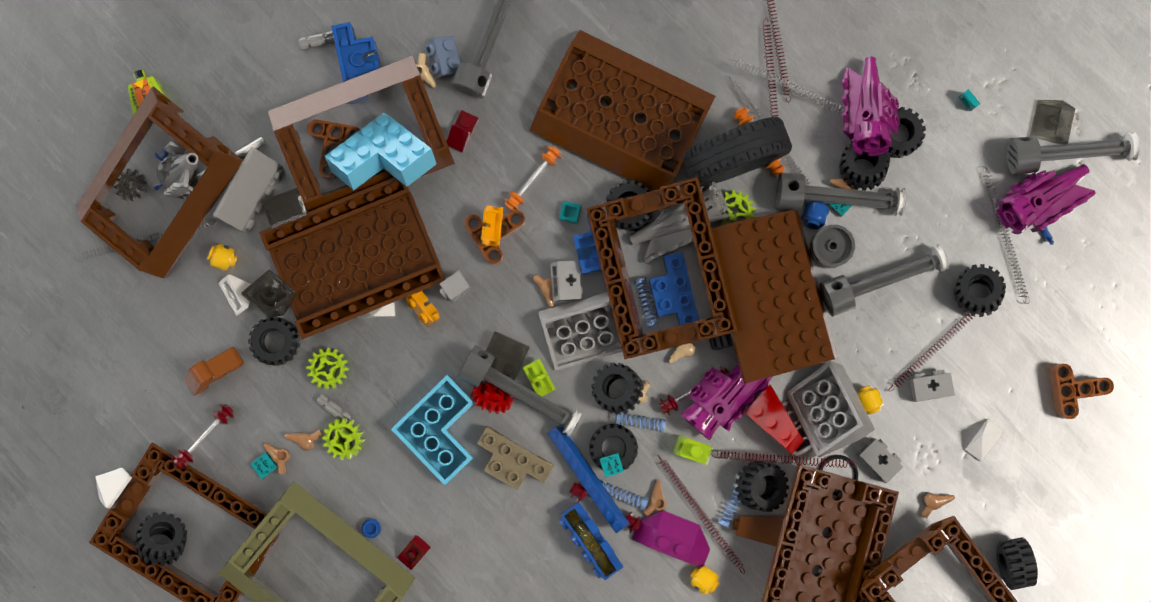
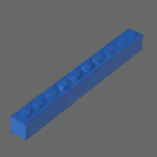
[547,425,629,533]

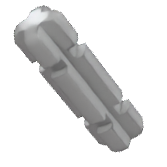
[299,31,335,49]
[316,394,351,422]

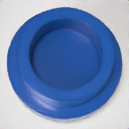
[361,519,381,538]

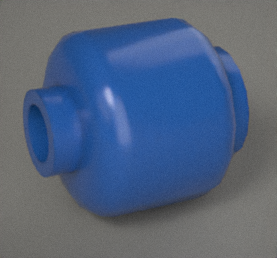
[802,201,829,229]

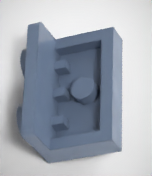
[426,36,460,80]

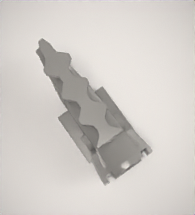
[157,140,200,199]
[629,182,730,263]

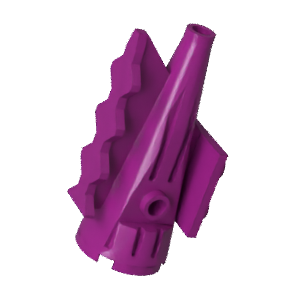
[842,56,900,156]
[996,164,1096,235]
[681,365,772,440]

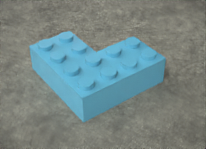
[325,112,437,190]
[391,375,475,485]

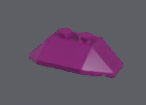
[631,510,710,567]

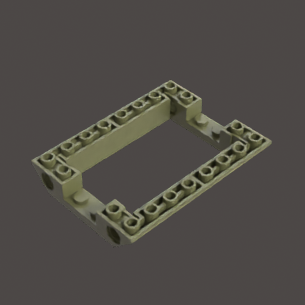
[218,481,415,602]

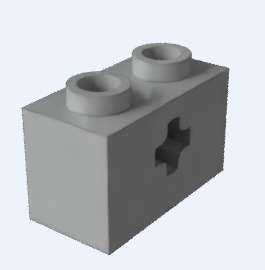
[550,261,583,301]
[440,271,472,302]
[909,370,955,402]
[856,439,903,483]

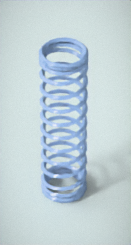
[634,277,659,327]
[616,412,666,432]
[718,478,741,528]
[602,481,648,510]

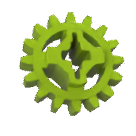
[719,190,756,226]
[306,347,349,389]
[322,417,365,460]

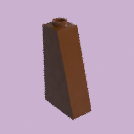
[732,515,785,547]

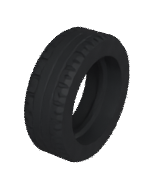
[682,117,792,187]

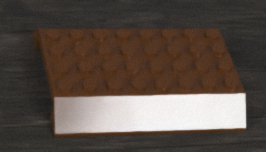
[259,177,446,340]
[712,210,838,384]

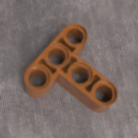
[307,119,360,180]
[465,210,525,265]
[183,347,245,396]
[1050,364,1114,419]

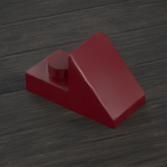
[446,110,479,153]
[397,535,431,570]

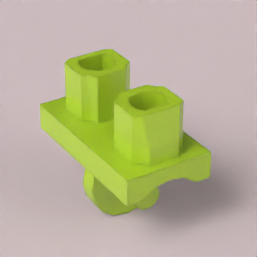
[523,359,556,396]

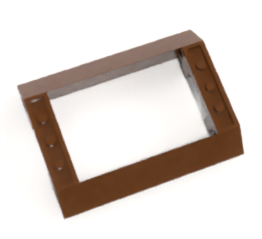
[268,56,455,212]
[76,86,243,279]
[586,177,738,360]
[89,442,282,602]
[860,516,1017,602]

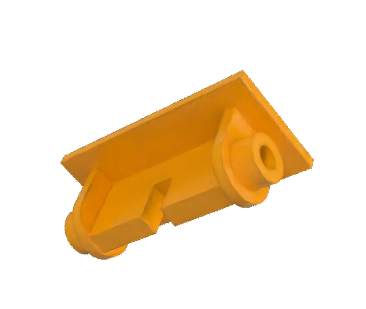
[481,206,503,246]
[405,291,440,327]

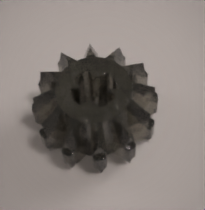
[114,169,148,201]

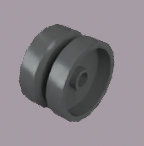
[809,225,855,269]

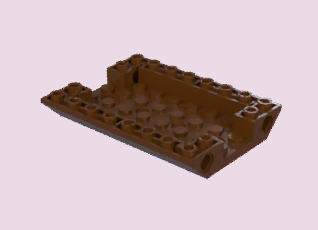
[529,30,716,191]
[762,464,899,602]

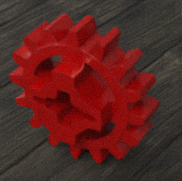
[471,381,514,414]

